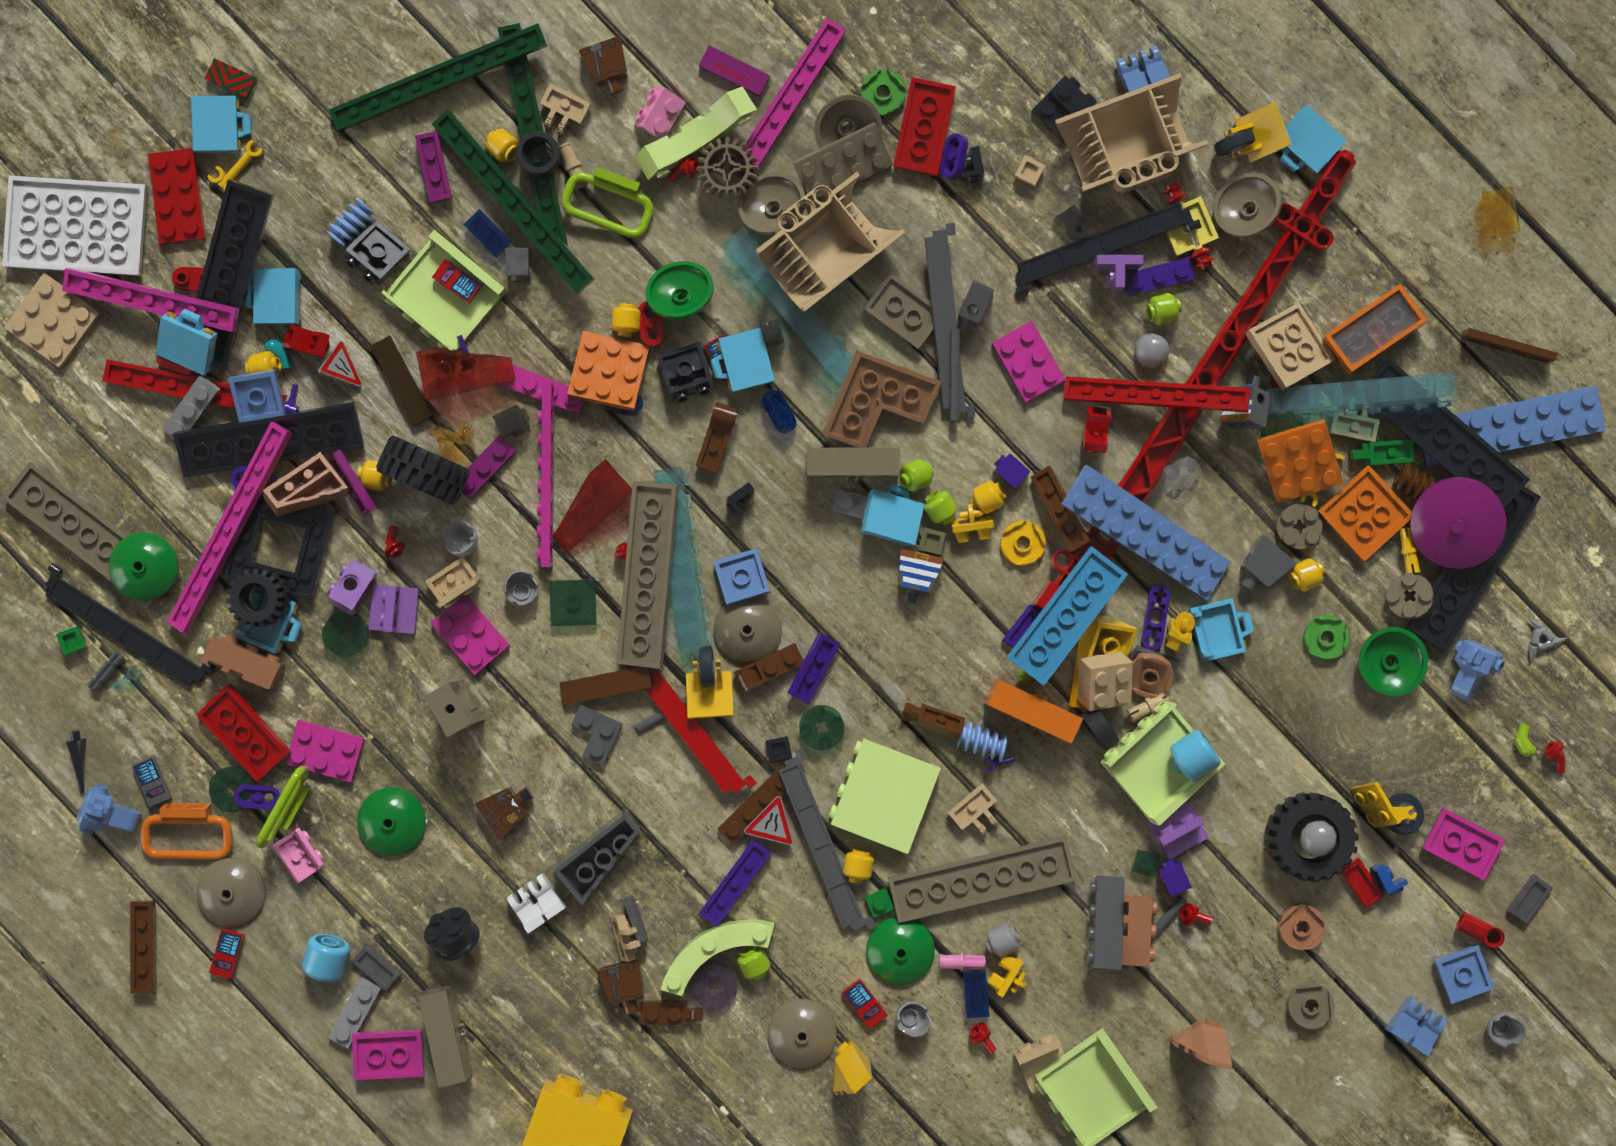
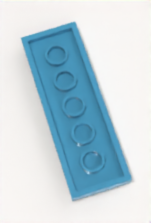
[1006,546,1128,686]

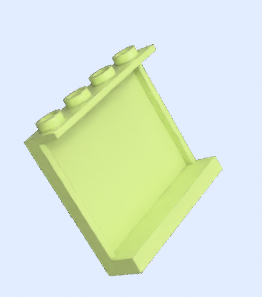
[381,230,507,353]
[1101,701,1225,826]
[828,737,941,854]
[1035,1028,1158,1146]

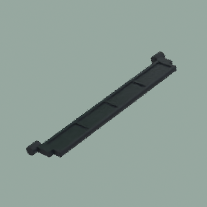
[1015,202,1202,297]
[45,563,216,687]

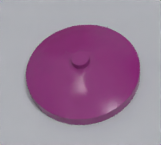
[1410,477,1506,569]

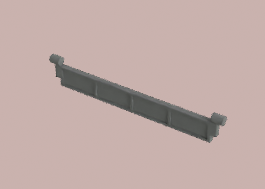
[924,223,975,418]
[778,748,876,931]

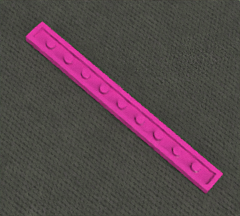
[167,422,293,634]

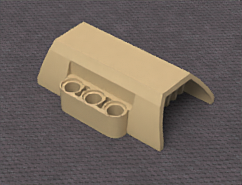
[1055,73,1209,193]
[755,172,905,313]

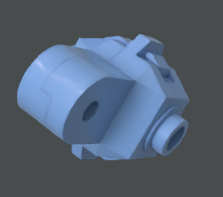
[1451,639,1505,702]
[77,784,142,834]

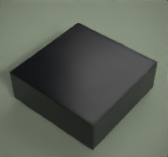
[766,736,793,763]

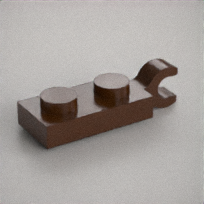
[900,703,965,740]
[641,1000,703,1025]

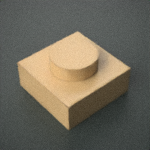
[1014,155,1045,187]

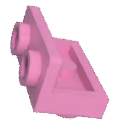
[634,86,686,140]
[272,828,324,884]

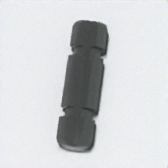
[88,652,125,692]

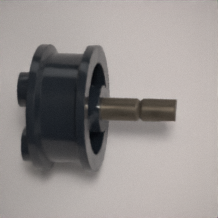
[424,907,480,966]

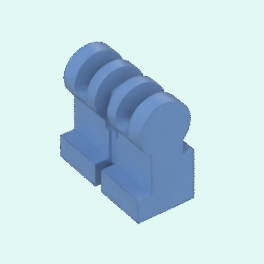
[1116,46,1171,94]
[1385,996,1447,1057]

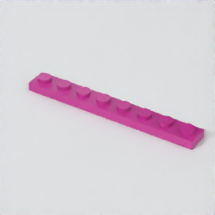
[728,18,846,181]
[62,268,239,332]
[537,383,554,567]

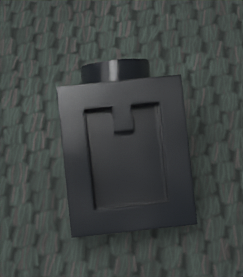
[960,146,985,183]
[726,482,754,517]

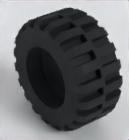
[376,435,470,505]
[1265,792,1359,882]

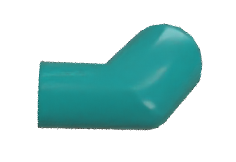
[264,339,291,370]

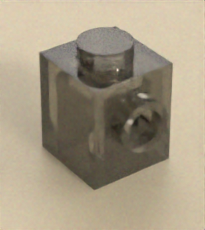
[493,404,531,438]

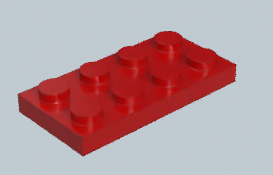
[893,77,956,177]
[148,148,206,245]
[196,683,291,782]

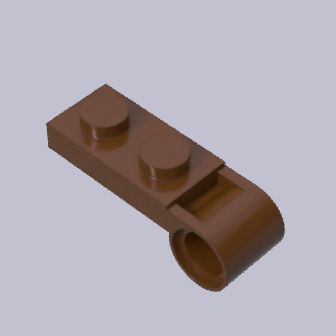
[696,402,738,474]
[733,643,804,693]

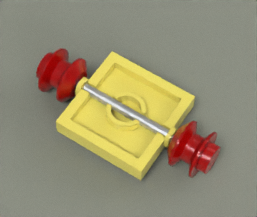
[1162,181,1219,271]

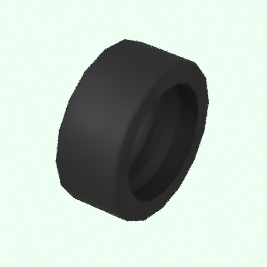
[516,131,561,177]
[1080,710,1119,751]

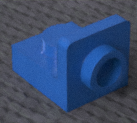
[1370,863,1408,895]

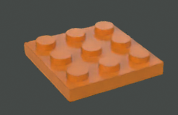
[567,331,650,411]
[1257,419,1344,503]
[1317,465,1412,562]

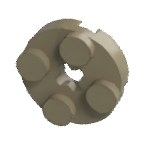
[1275,504,1322,549]
[1386,573,1434,620]
[1287,982,1335,1029]

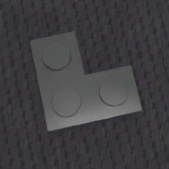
[571,704,623,765]

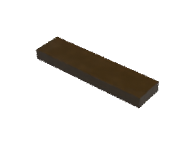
[370,335,434,427]

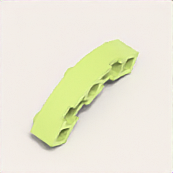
[634,86,757,180]
[660,919,775,996]

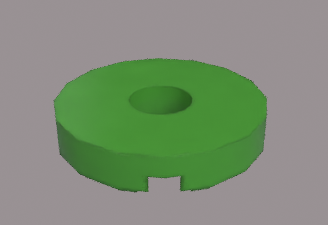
[860,70,906,116]
[1303,615,1350,660]

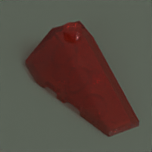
[416,348,516,401]
[553,459,632,553]

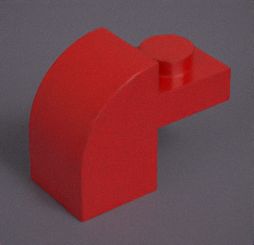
[282,325,330,358]
[1081,404,1111,453]

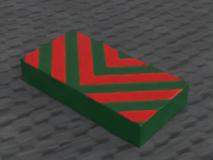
[205,58,257,99]

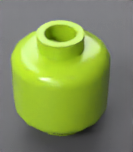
[1146,293,1182,326]
[899,458,934,492]
[924,490,957,525]
[737,946,771,980]

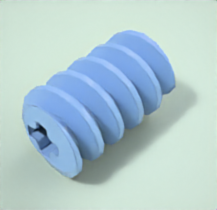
[326,197,375,248]
[957,722,1007,762]

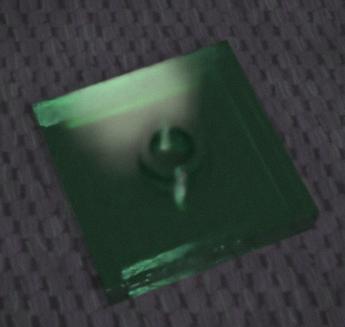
[550,579,597,626]

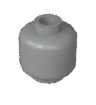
[985,923,1021,958]

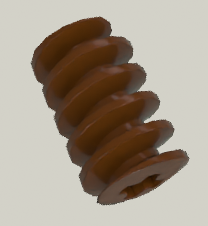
[1393,462,1438,500]

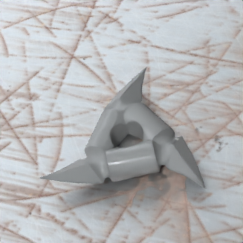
[1528,618,1569,662]

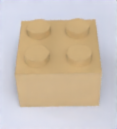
[1078,652,1133,711]

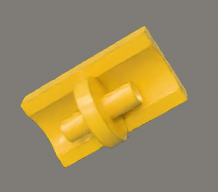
[950,504,994,543]
[1166,612,1195,652]
[987,955,1028,998]

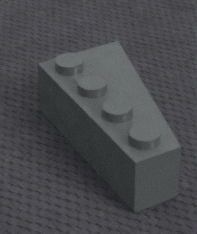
[553,808,640,905]
[1087,875,1125,974]

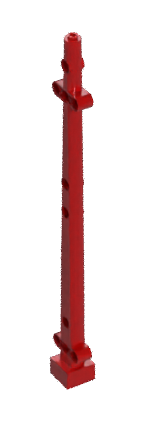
[1032,150,1356,611]

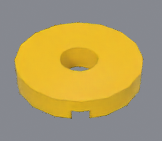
[1000,520,1046,566]

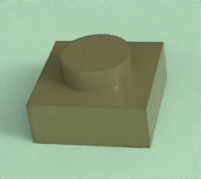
[918,528,946,555]

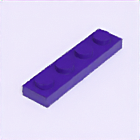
[699,839,771,927]

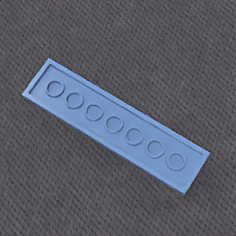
[1421,386,1606,467]
[1061,465,1231,600]

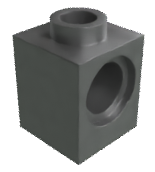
[505,248,531,282]

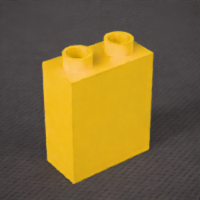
[522,1075,633,1146]

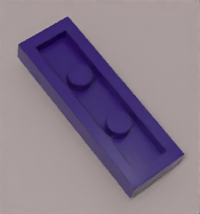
[1125,257,1195,297]
[787,632,840,704]

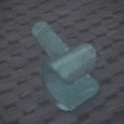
[112,666,142,689]

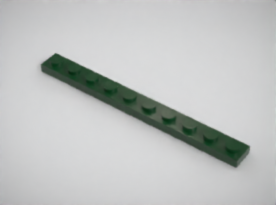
[329,23,548,132]
[498,23,568,246]
[432,109,595,294]

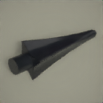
[66,730,86,793]

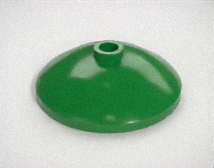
[646,261,714,319]
[109,532,179,601]
[1358,627,1428,696]
[357,787,426,856]
[866,916,935,985]

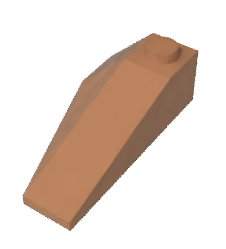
[1170,1018,1232,1070]

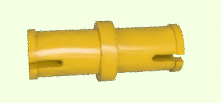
[1399,527,1421,573]

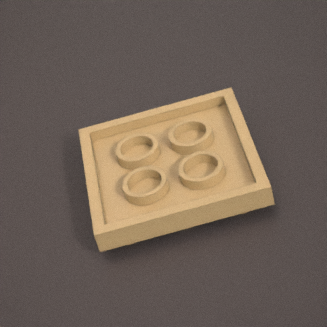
[4,273,102,368]
[1245,303,1336,391]

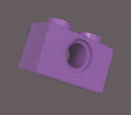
[327,559,377,616]

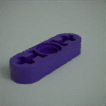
[1141,584,1170,650]

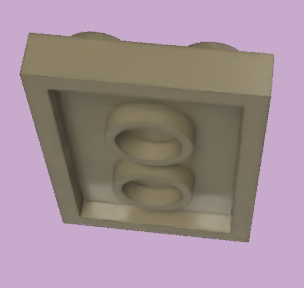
[863,272,934,350]

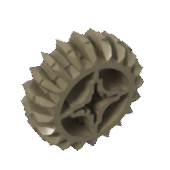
[697,137,759,200]

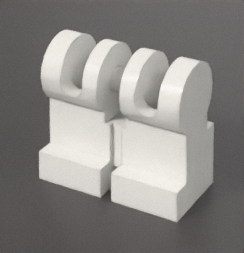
[507,873,568,933]

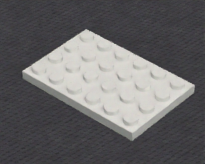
[2,175,148,276]

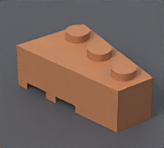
[263,452,348,517]
[200,634,285,690]
[1122,895,1157,967]

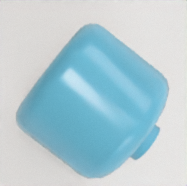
[1170,730,1221,781]
[302,934,351,982]

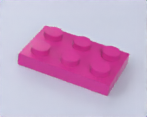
[992,321,1065,403]
[431,595,510,675]
[285,719,365,782]
[1421,807,1505,881]
[352,1029,424,1080]

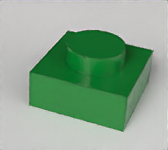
[56,626,88,655]
[865,887,895,918]

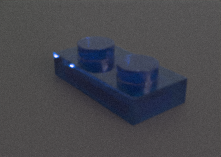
[463,209,512,258]
[963,970,990,1019]

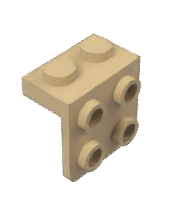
[425,556,479,609]
[1014,1034,1064,1093]

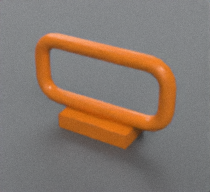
[141,803,233,860]

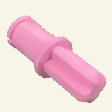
[940,953,986,971]

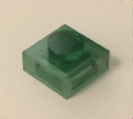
[1131,848,1160,878]

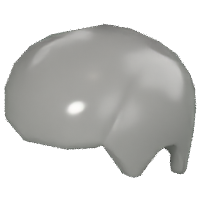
[1135,332,1170,369]
[443,520,479,557]
[503,570,538,607]
[1300,821,1337,856]
[895,1001,932,1038]
[1487,1012,1526,1048]

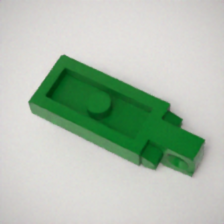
[1349,439,1415,465]

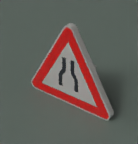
[318,341,362,388]
[744,796,793,845]

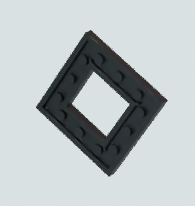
[222,493,336,601]

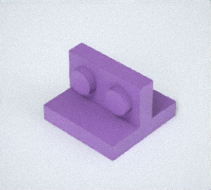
[1092,255,1143,294]
[369,584,420,634]
[1146,800,1209,860]

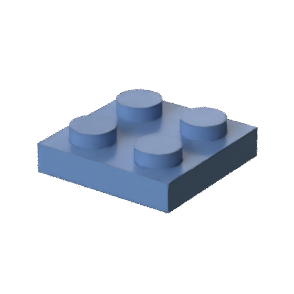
[228,369,286,423]
[714,548,771,606]
[1434,944,1495,1004]

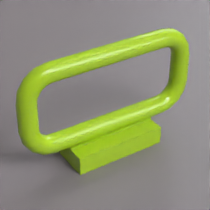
[561,167,654,238]
[256,765,310,849]

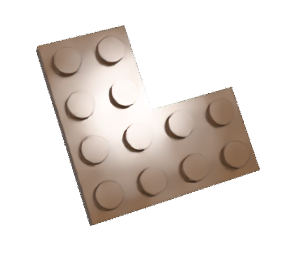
[822,349,942,448]

